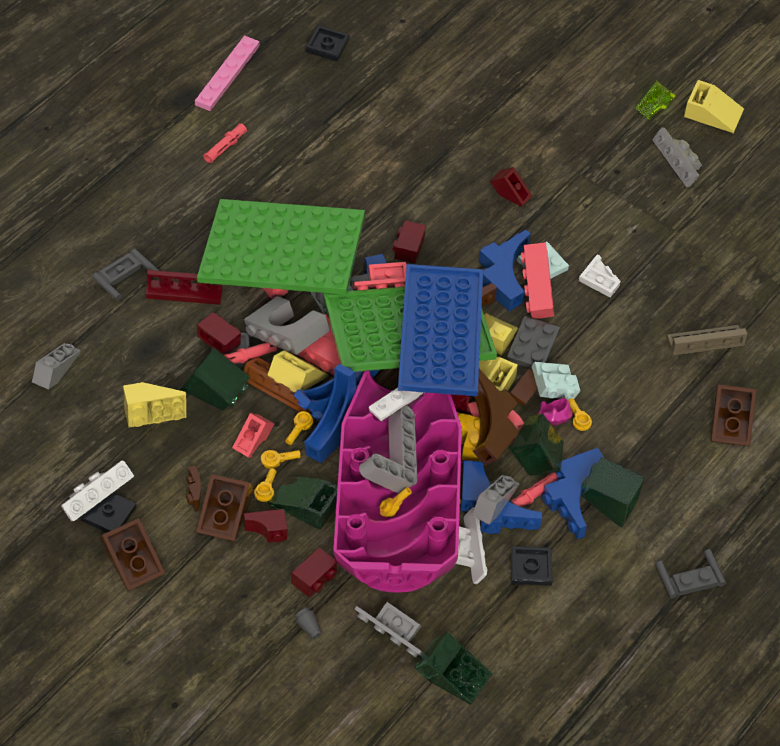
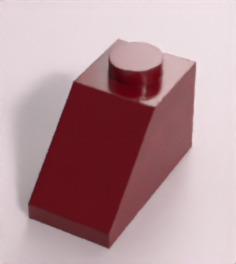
[490,167,532,207]

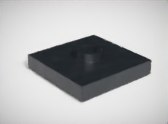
[305,26,350,61]
[81,493,136,532]
[511,546,553,586]

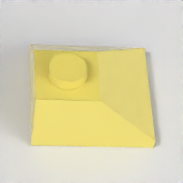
[484,313,519,356]

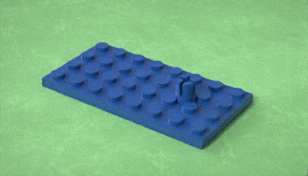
[398,264,483,396]

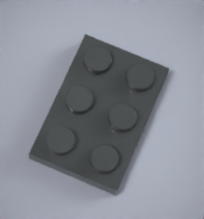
[506,316,560,369]

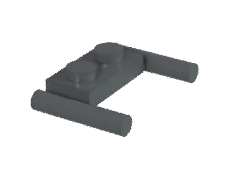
[92,248,159,300]
[655,549,726,598]

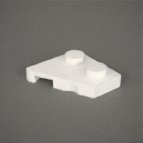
[579,254,621,298]

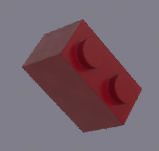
[392,220,426,264]
[197,312,241,356]
[291,547,337,598]

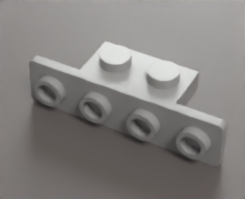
[653,128,702,187]
[354,602,426,658]

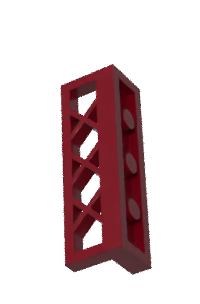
[146,270,223,305]

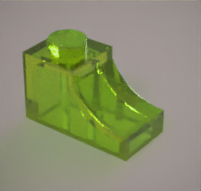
[635,81,676,120]

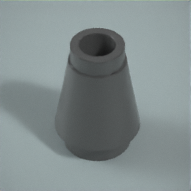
[295,608,322,640]

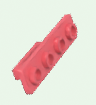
[352,262,407,290]

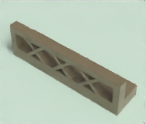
[667,325,747,355]

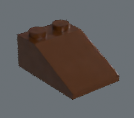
[711,384,757,447]
[196,474,254,542]
[99,518,165,591]

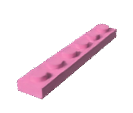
[195,35,260,111]

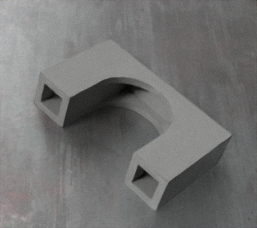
[244,296,330,355]

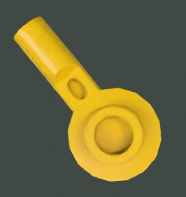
[568,398,592,431]
[285,411,313,445]
[261,450,300,469]
[254,468,277,502]
[380,487,412,518]

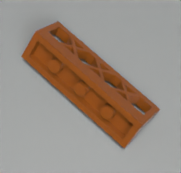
[241,357,313,412]

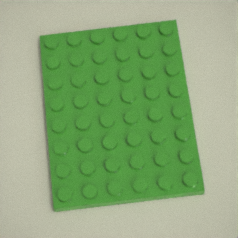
[197,199,365,295]
[324,287,497,372]

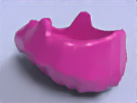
[535,398,572,426]

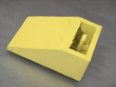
[684,80,744,133]
[268,351,329,392]
[479,357,518,392]
[123,382,186,427]

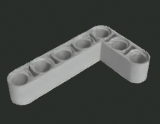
[359,405,417,493]

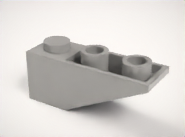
[32,343,81,390]
[472,475,520,524]

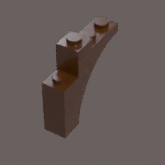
[473,369,520,466]

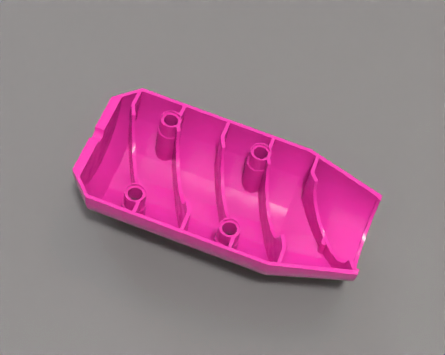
[333,370,462,592]

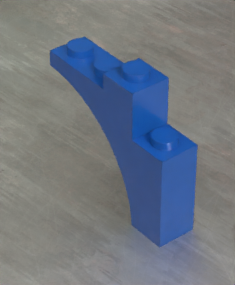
[479,230,531,312]
[304,364,357,463]
[293,370,379,421]
[542,448,607,539]
[461,461,542,534]

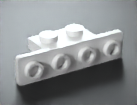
[369,388,425,421]
[61,461,134,521]
[456,507,487,584]

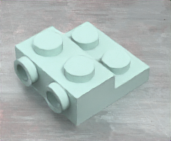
[532,362,580,400]

